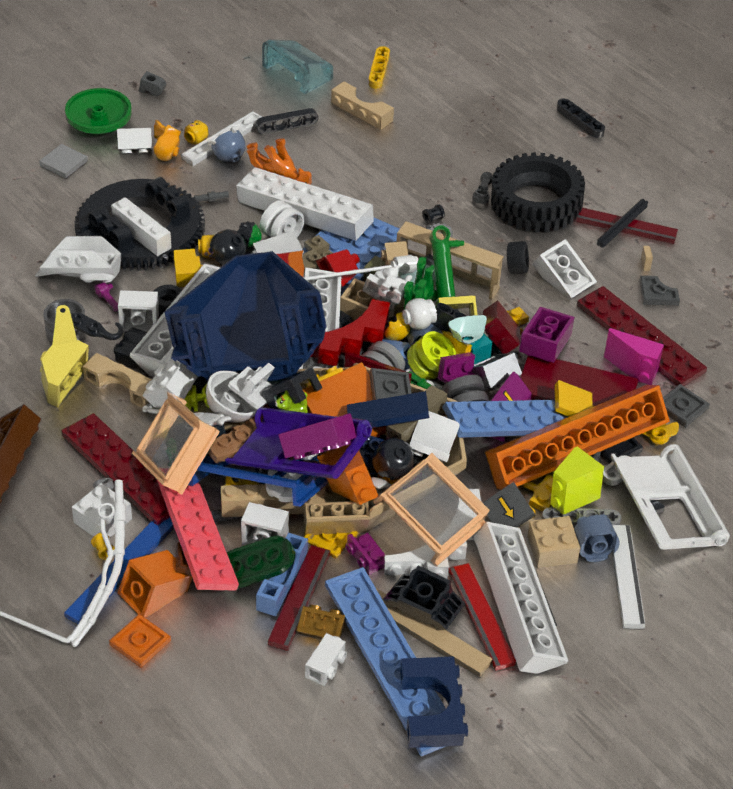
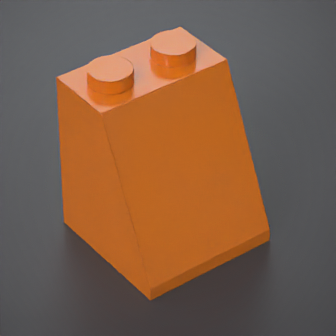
[317,444,379,505]
[117,550,193,618]

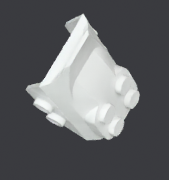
[35,236,121,283]

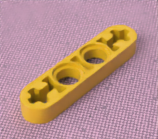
[368,46,390,89]

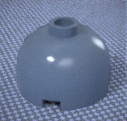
[211,130,245,162]

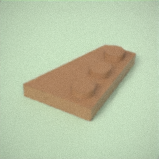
[208,418,257,463]

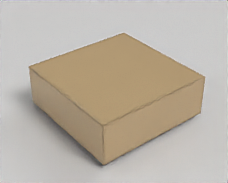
[641,246,653,271]

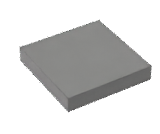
[39,144,88,178]

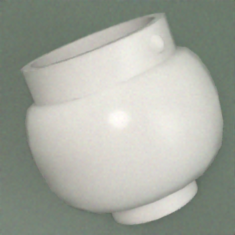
[403,298,437,330]

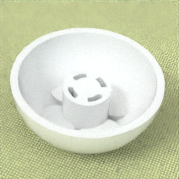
[206,371,257,423]

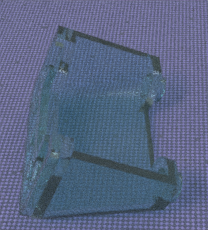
[262,39,333,94]

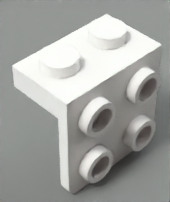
[409,411,460,462]

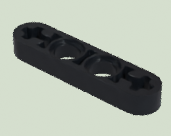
[557,98,605,138]
[255,108,319,134]

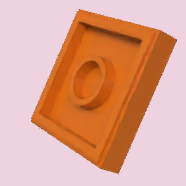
[109,614,171,668]

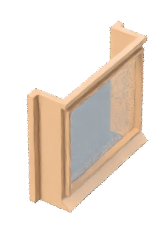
[132,391,220,494]
[373,453,490,567]

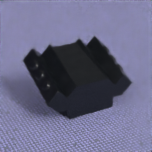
[383,565,465,630]

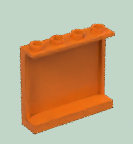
[303,362,386,452]

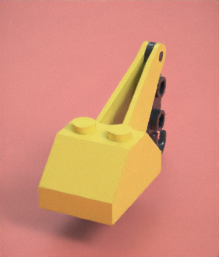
[40,305,123,408]

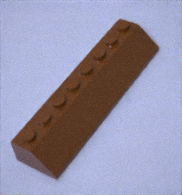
[0,404,41,503]

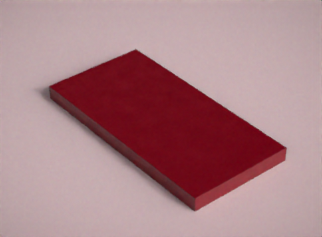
[520,356,639,407]

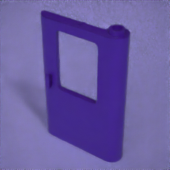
[225,407,372,479]

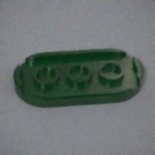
[227,536,295,589]

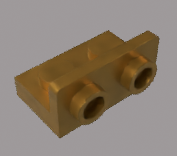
[297,604,345,638]

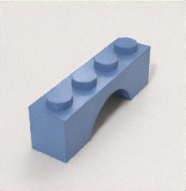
[256,532,308,616]

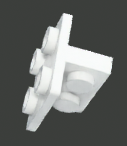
[228,363,275,410]

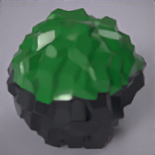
[237,221,262,249]

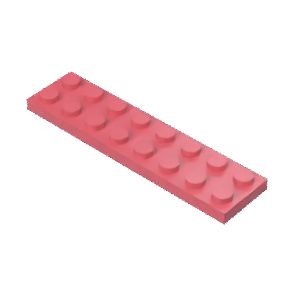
[157,468,239,591]

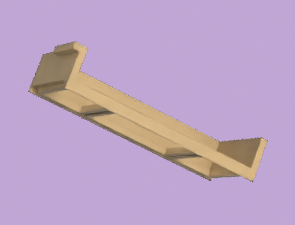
[397,221,504,300]

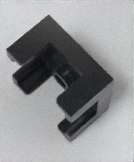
[262,367,322,409]

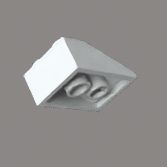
[532,239,597,299]

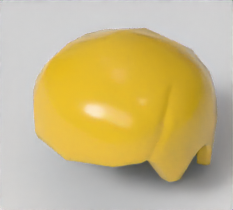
[384,312,411,341]

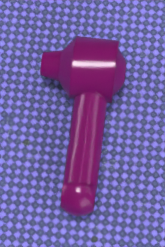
[95,282,118,312]

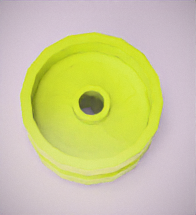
[407,331,456,380]

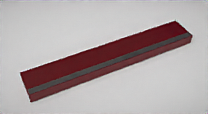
[574,208,678,244]
[268,545,330,651]

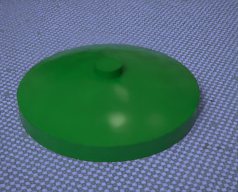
[65,88,132,134]

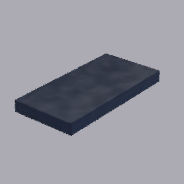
[347,391,430,428]

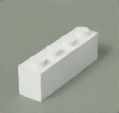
[111,197,171,256]

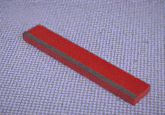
[449,563,516,671]

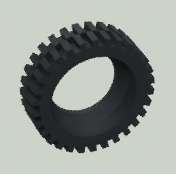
[491,152,585,232]

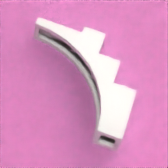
[384,489,481,579]

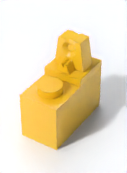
[174,249,203,287]

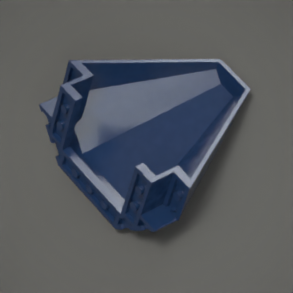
[165,251,327,381]

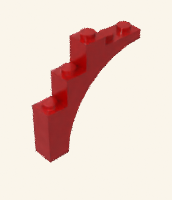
[310,299,390,366]

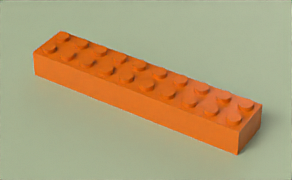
[485,385,670,490]

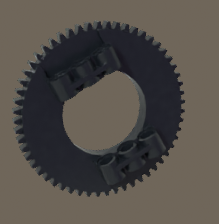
[74,177,205,271]

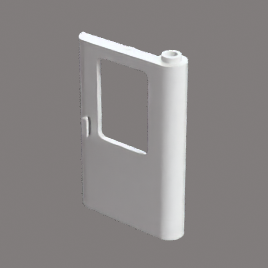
[611,444,730,550]

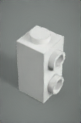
[305,633,347,686]

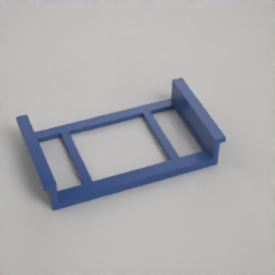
[188,454,328,507]

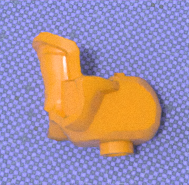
[153,120,181,162]

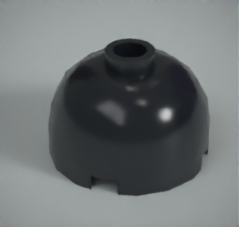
[210,229,246,265]
[372,438,414,480]

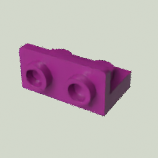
[438,352,478,384]
[346,533,385,575]

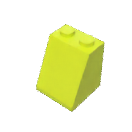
[550,446,604,515]

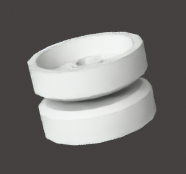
[260,200,304,238]

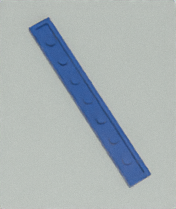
[64,517,174,625]

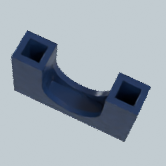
[400,656,468,748]

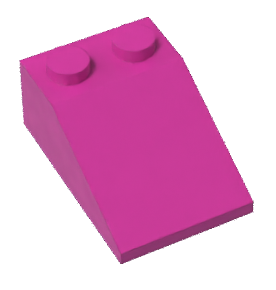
[604,328,664,385]

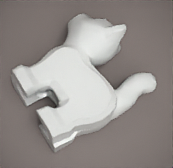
[378,265,413,304]

